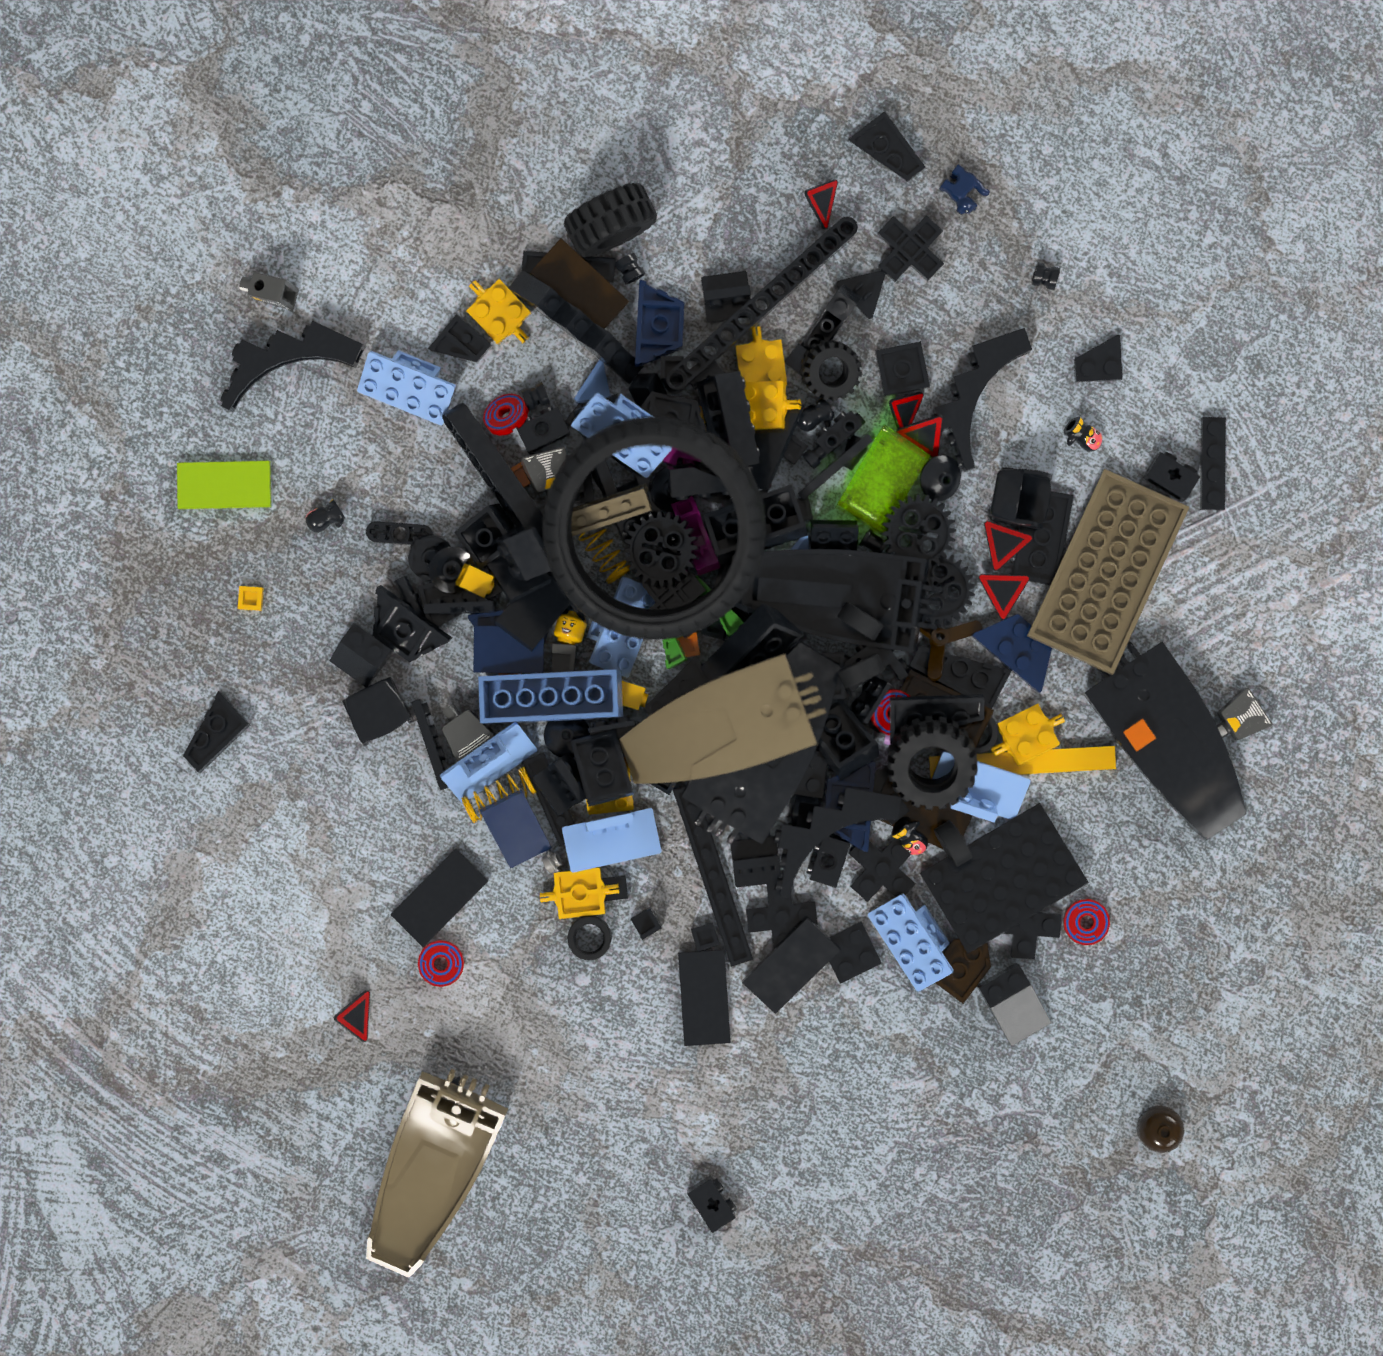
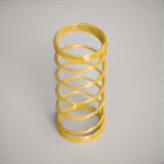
[578,529,631,584]
[461,767,536,823]

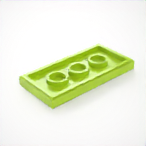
[177,461,272,510]

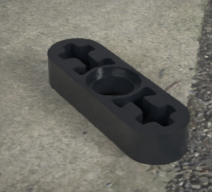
[366,521,434,545]

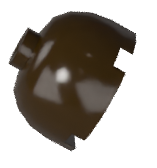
[1136,1105,1185,1153]

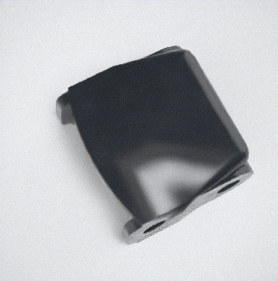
[990,467,1053,529]
[342,677,414,746]

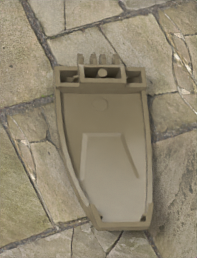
[619,654,826,784]
[366,1069,508,1277]

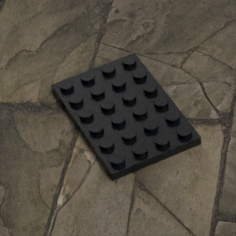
[920,803,1089,954]

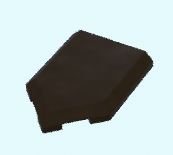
[935,938,991,1004]

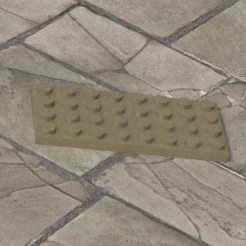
[1027,469,1189,675]

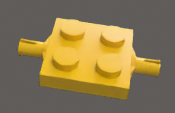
[466,279,532,345]
[735,326,787,386]
[744,381,801,430]
[991,704,1065,766]
[540,867,619,919]

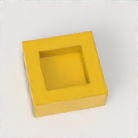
[238,586,264,611]

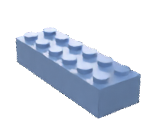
[478,669,623,724]

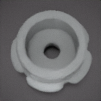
[542,851,562,873]

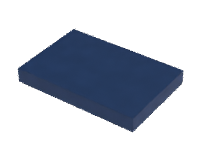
[473,626,544,673]
[480,789,552,869]

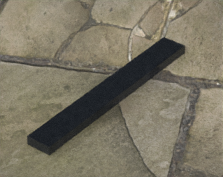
[673,785,753,967]

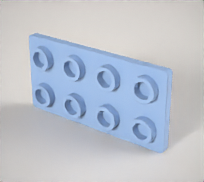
[357,350,456,425]
[571,393,672,478]
[586,576,656,678]
[440,722,538,803]
[932,750,1031,823]
[562,808,662,872]
[868,893,954,992]

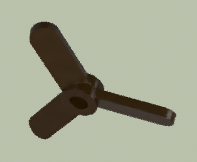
[920,620,982,681]

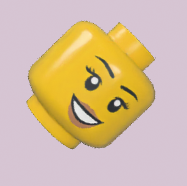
[554,611,587,646]

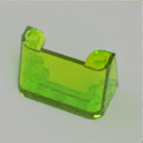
[835,424,930,534]

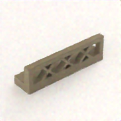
[572,483,652,537]

